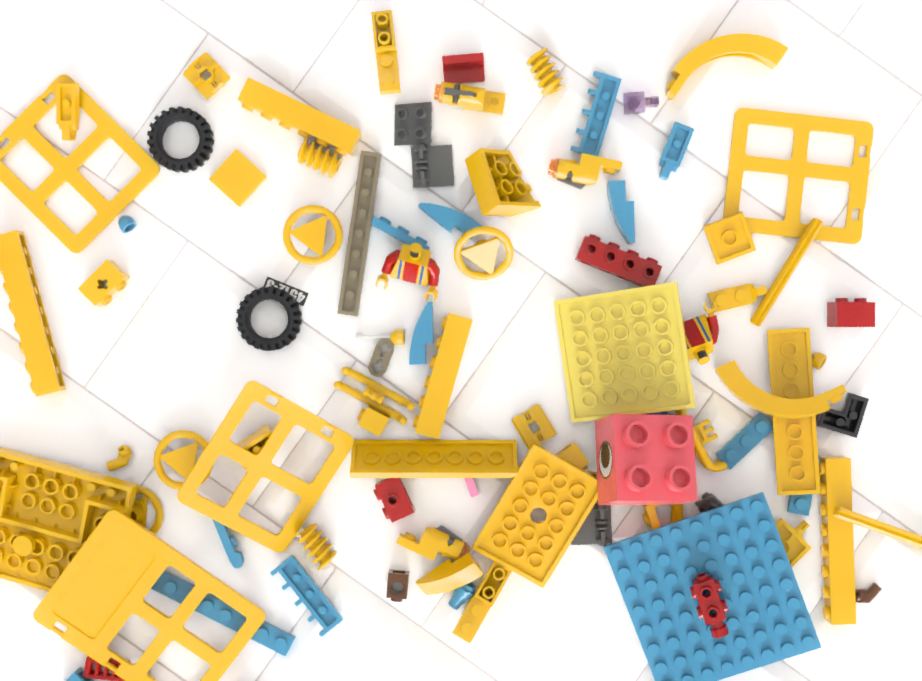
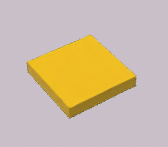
[209,149,267,207]
[702,211,756,265]

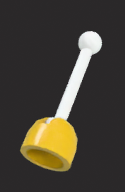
[355,329,405,345]

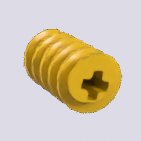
[526,48,566,95]
[297,138,343,178]
[294,523,337,570]

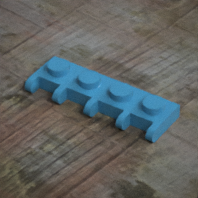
[570,71,622,156]
[270,554,344,637]

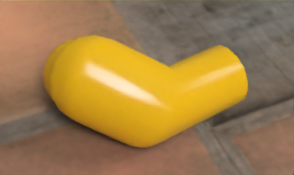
[106,445,132,472]

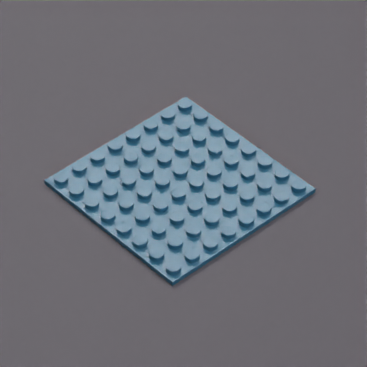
[603,492,822,681]

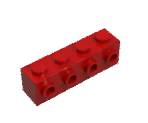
[574,234,662,287]

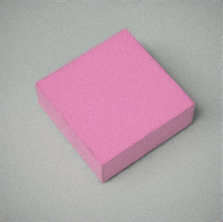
[464,478,479,497]

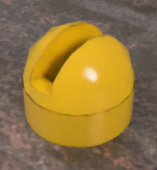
[812,352,827,370]

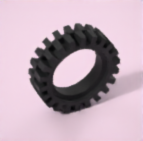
[147,106,215,173]
[236,287,302,351]

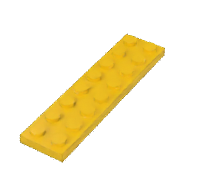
[766,327,821,495]
[350,440,518,478]

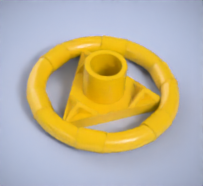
[283,205,343,265]
[453,226,514,280]
[153,430,213,490]
[130,486,164,535]

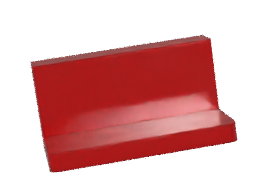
[442,53,485,84]

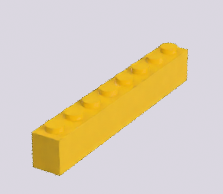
[0,230,66,397]
[819,456,856,625]

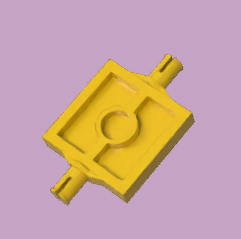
[775,518,811,567]

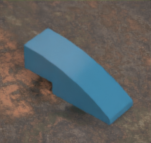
[606,180,635,244]
[418,202,482,240]
[409,302,434,365]

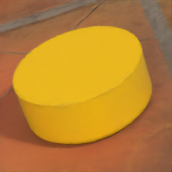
[12,534,36,556]

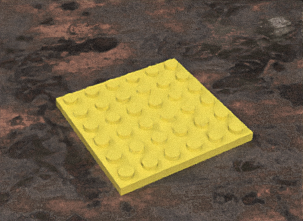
[554,282,696,423]

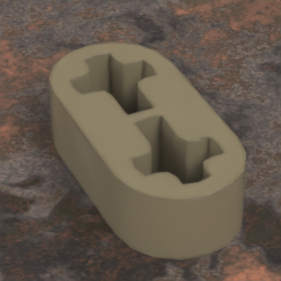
[368,339,394,377]

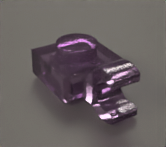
[622,91,659,115]

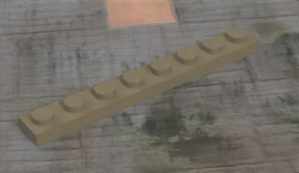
[337,150,382,317]

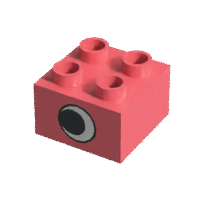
[595,414,698,505]

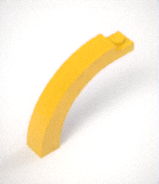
[665,33,789,100]
[715,360,847,418]

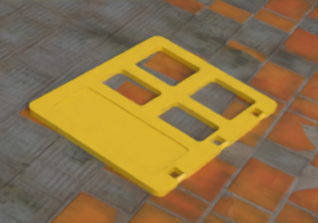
[33,509,266,681]

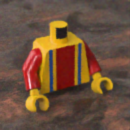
[375,243,440,302]
[683,301,719,365]

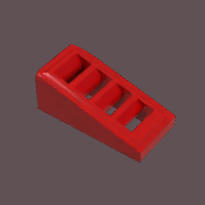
[83,656,131,681]

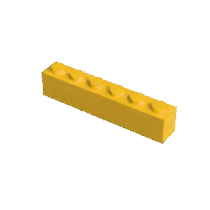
[237,77,362,157]
[412,313,473,439]

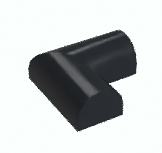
[816,392,869,438]

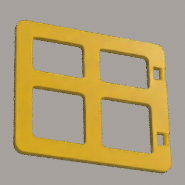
[0,74,160,253]
[722,108,874,244]
[177,380,354,553]

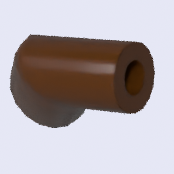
[855,583,882,603]

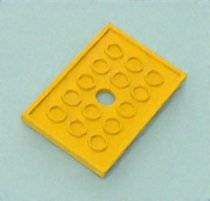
[472,442,598,588]

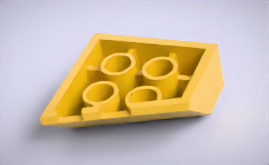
[465,148,542,217]

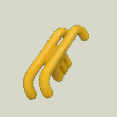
[333,366,415,425]
[674,409,727,472]

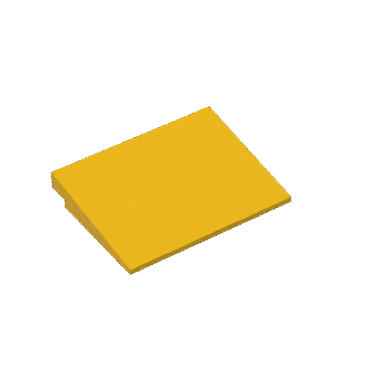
[0,447,139,592]

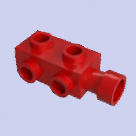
[690,573,729,638]

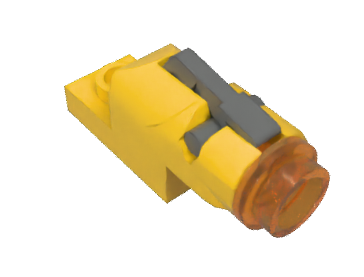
[434,82,506,115]
[547,153,623,190]
[396,525,471,561]

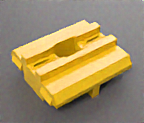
[183,52,231,100]
[511,404,557,450]

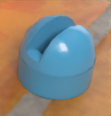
[118,215,137,233]

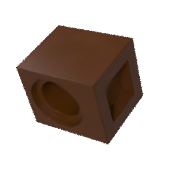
[386,569,410,602]

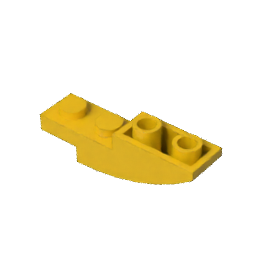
[371,10,401,95]
[452,561,512,644]

